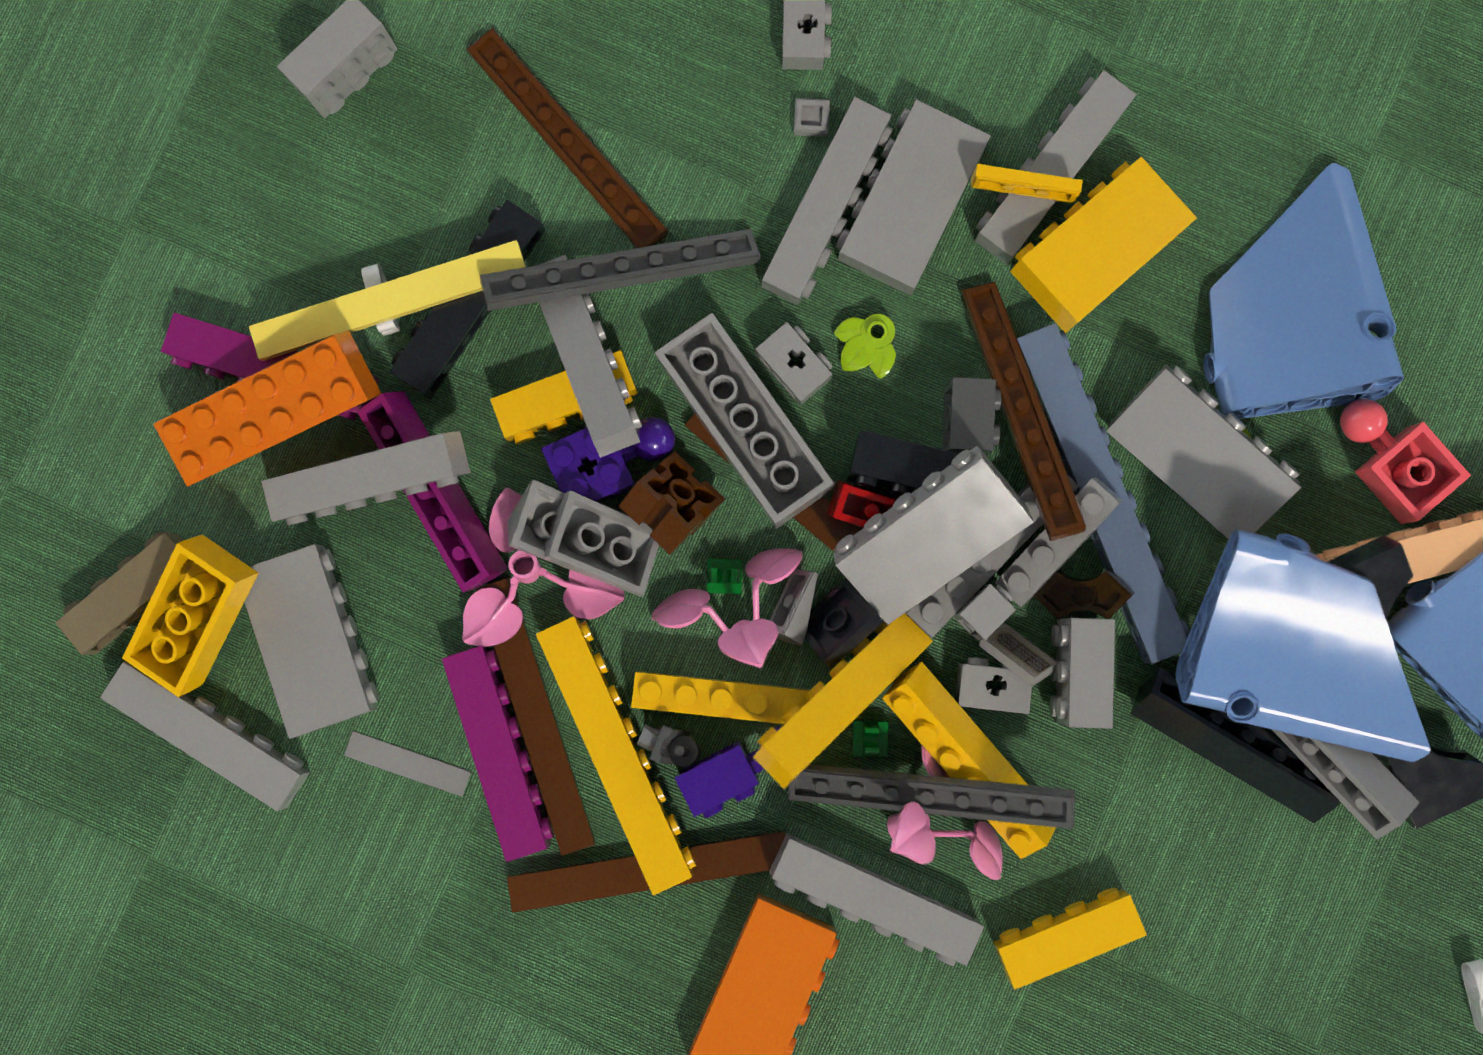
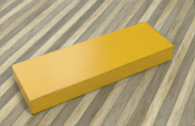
[971,164,1083,203]

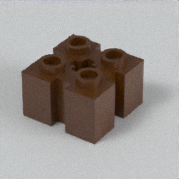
[619,451,725,555]

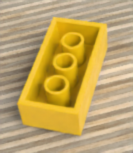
[122,534,259,698]

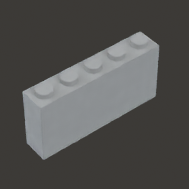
[836,99,991,296]
[1106,364,1301,539]
[834,445,1034,625]
[245,544,379,739]

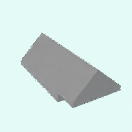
[507,480,659,597]

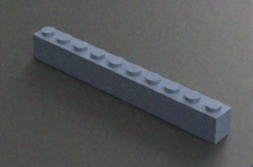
[1017,323,1190,664]

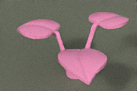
[462,488,625,647]
[651,548,803,668]
[887,745,1003,880]

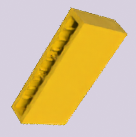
[1010,157,1197,333]

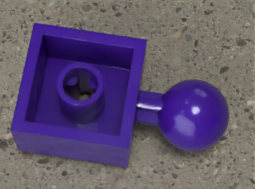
[541,417,675,504]
[675,726,782,819]

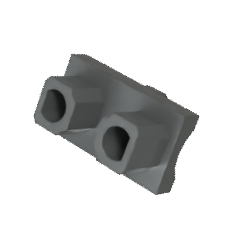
[637,725,700,767]

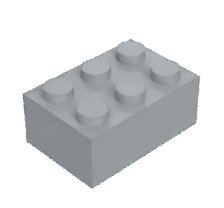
[277,0,398,119]
[1050,618,1115,729]

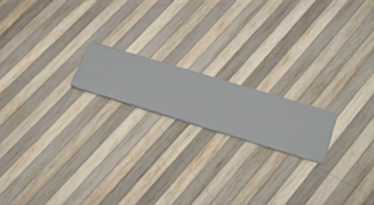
[344,731,471,796]

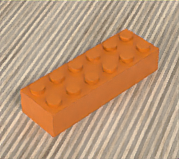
[153,330,381,487]

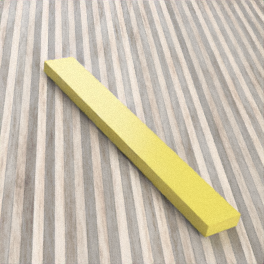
[249,240,526,361]

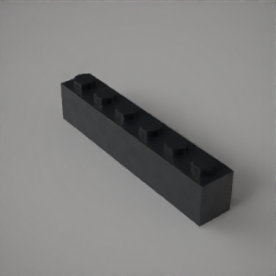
[390,199,546,399]
[1130,668,1340,823]

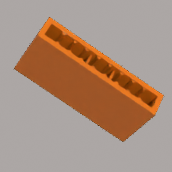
[687,893,840,1055]

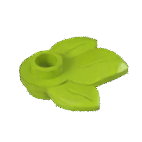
[834,314,896,379]

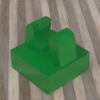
[707,558,742,594]
[852,720,888,757]

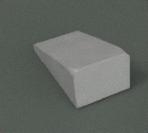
[769,569,818,645]

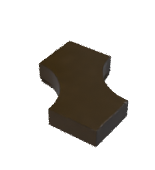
[1034,569,1135,619]

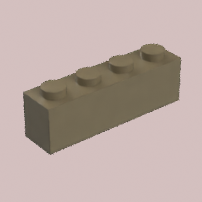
[55,532,183,655]

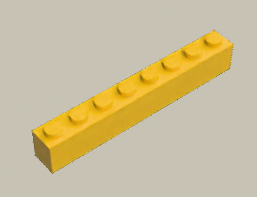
[536,616,697,896]

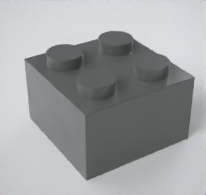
[942,377,1001,456]

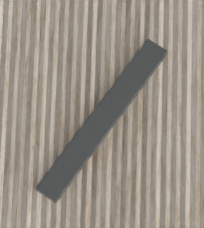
[480,229,761,311]
[788,764,1076,829]

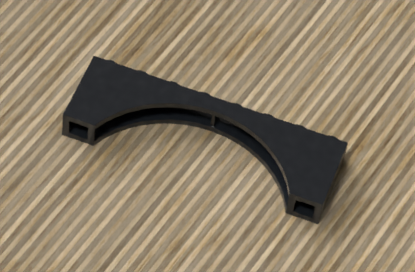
[1327,535,1483,829]

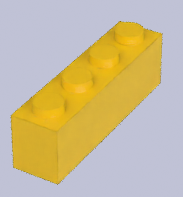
[490,350,638,444]
[993,888,1147,990]

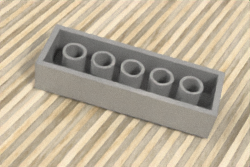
[654,313,834,529]

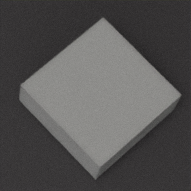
[794,98,830,137]

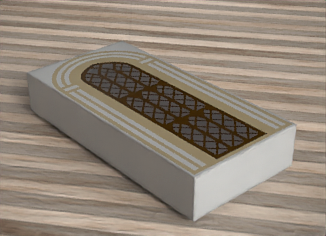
[979,623,1058,686]

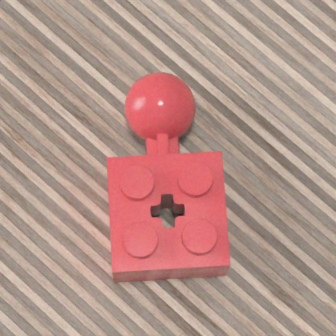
[1340,399,1471,524]

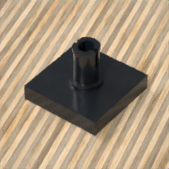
[805,578,884,669]

